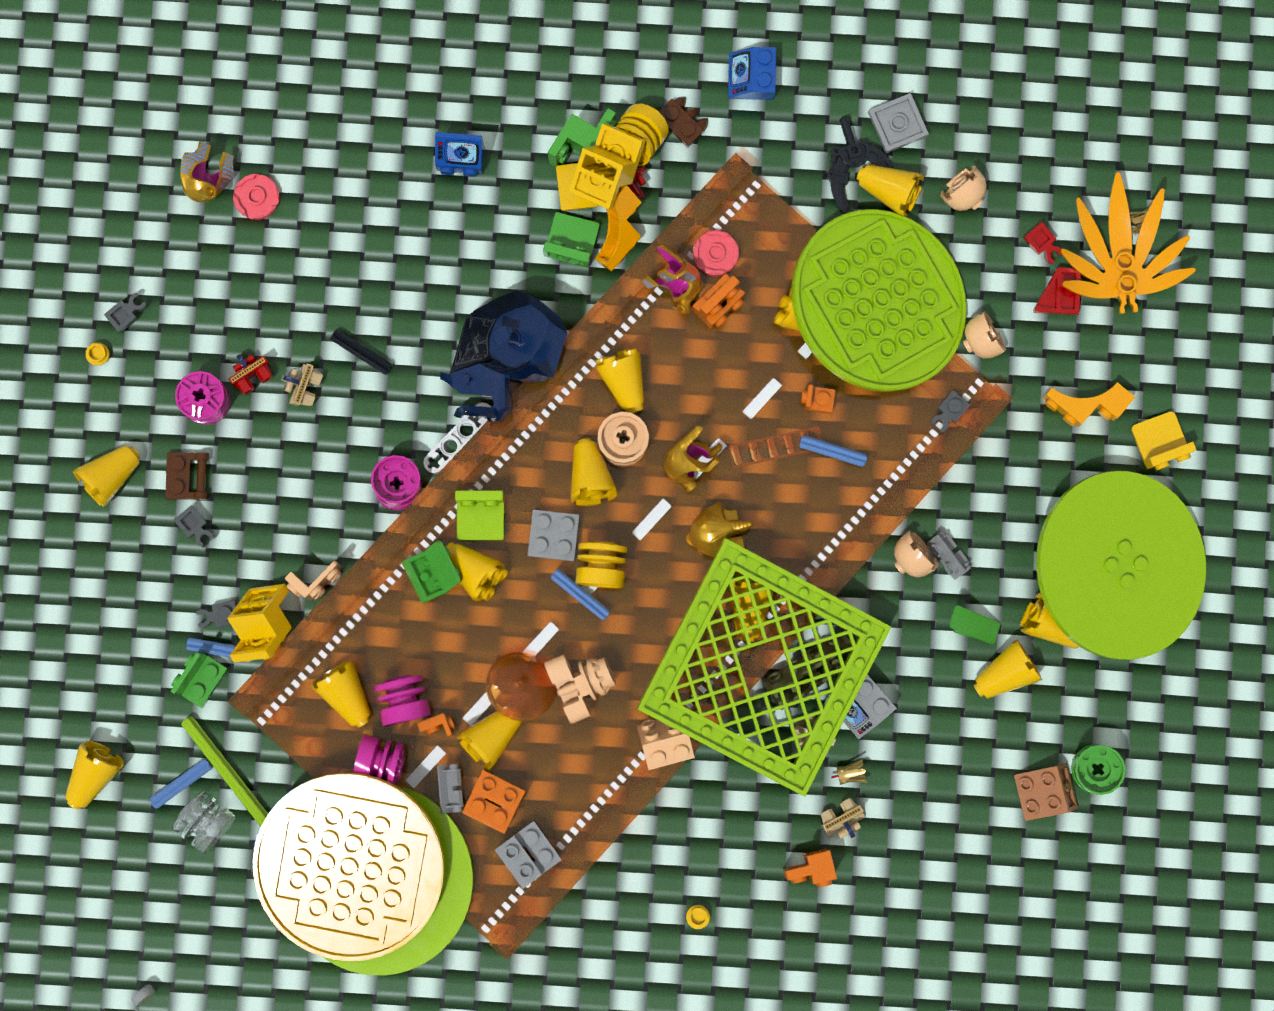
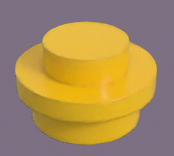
[86,342,110,366]
[686,905,710,929]

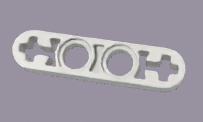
[423,402,491,474]

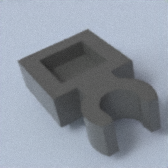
[104,293,148,333]
[930,390,971,433]
[174,505,215,548]
[196,600,237,628]

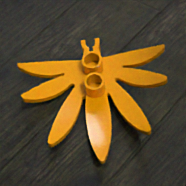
[1061,172,1196,315]

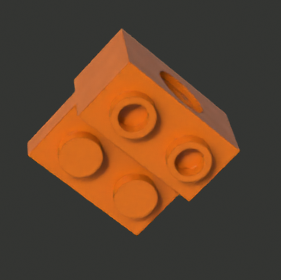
[692,273,745,329]
[462,770,526,834]
[783,848,837,887]

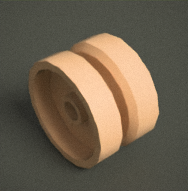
[597,412,649,467]

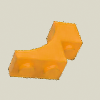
[595,185,642,271]
[1042,382,1135,427]

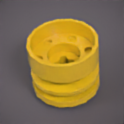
[615,104,668,166]
[575,541,627,588]

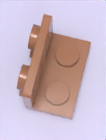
[1014,763,1078,821]

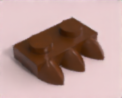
[659,97,708,148]

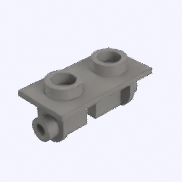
[927,531,971,580]
[437,764,464,814]

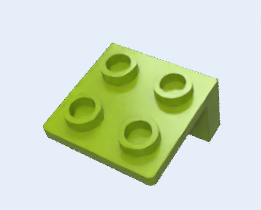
[455,491,504,540]

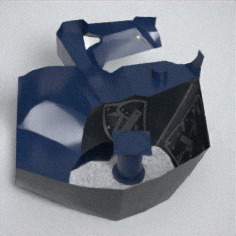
[440,291,567,423]

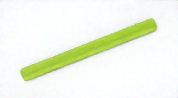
[181,716,268,827]

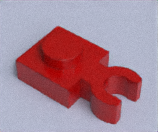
[1022,222,1062,264]

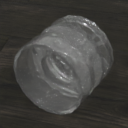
[172,790,236,855]

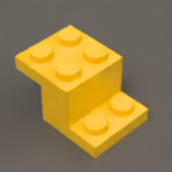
[569,123,646,209]
[227,584,292,662]

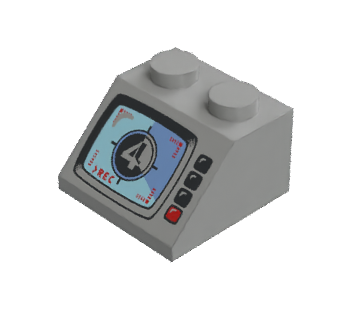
[843,674,897,739]

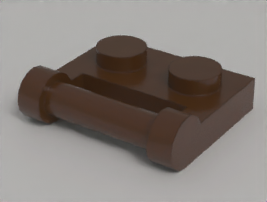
[165,452,209,500]

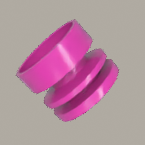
[175,371,231,425]
[371,455,422,511]
[374,675,431,726]
[353,735,405,785]

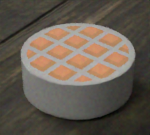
[131,984,156,1007]

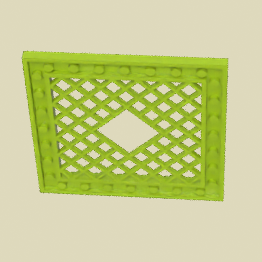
[636,538,891,797]

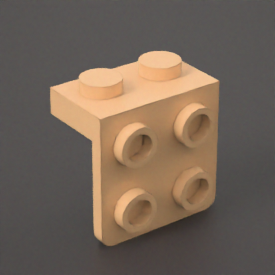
[284,561,343,601]
[637,720,695,770]

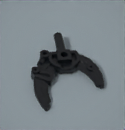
[826,117,893,214]

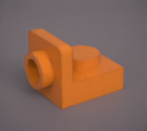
[801,384,835,414]
[417,713,456,737]

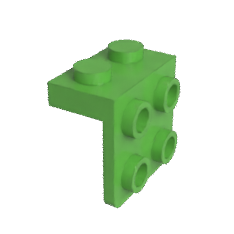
[401,540,461,604]

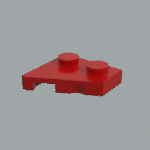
[1033,267,1081,316]

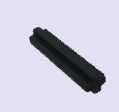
[330,329,392,375]

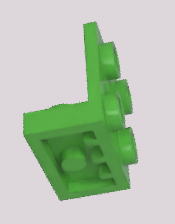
[543,212,600,268]
[171,652,229,708]

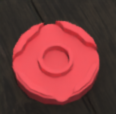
[233,174,280,220]
[693,230,739,277]

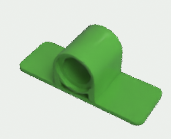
[950,605,1000,645]

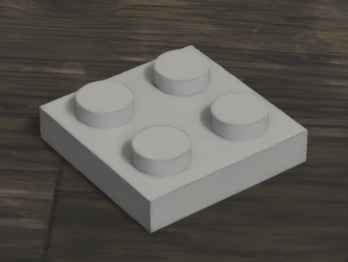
[868,93,929,154]
[527,510,580,562]

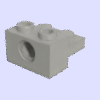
[495,821,562,889]

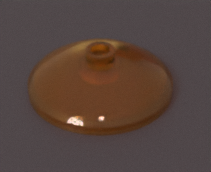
[485,652,556,721]

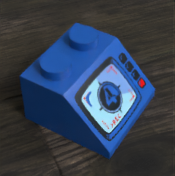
[728,47,776,100]
[435,132,485,177]

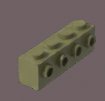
[762,631,851,710]

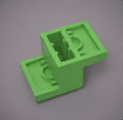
[548,108,617,168]

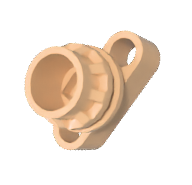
[544,654,616,724]

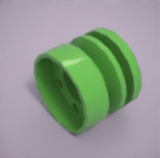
[1071,744,1126,795]

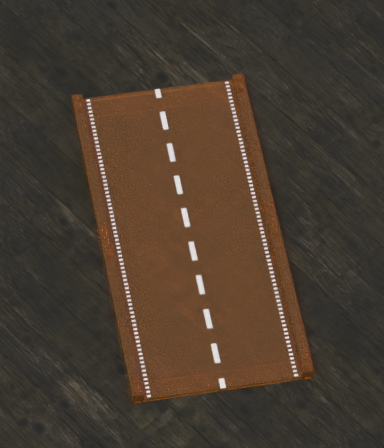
[228,153,1013,960]

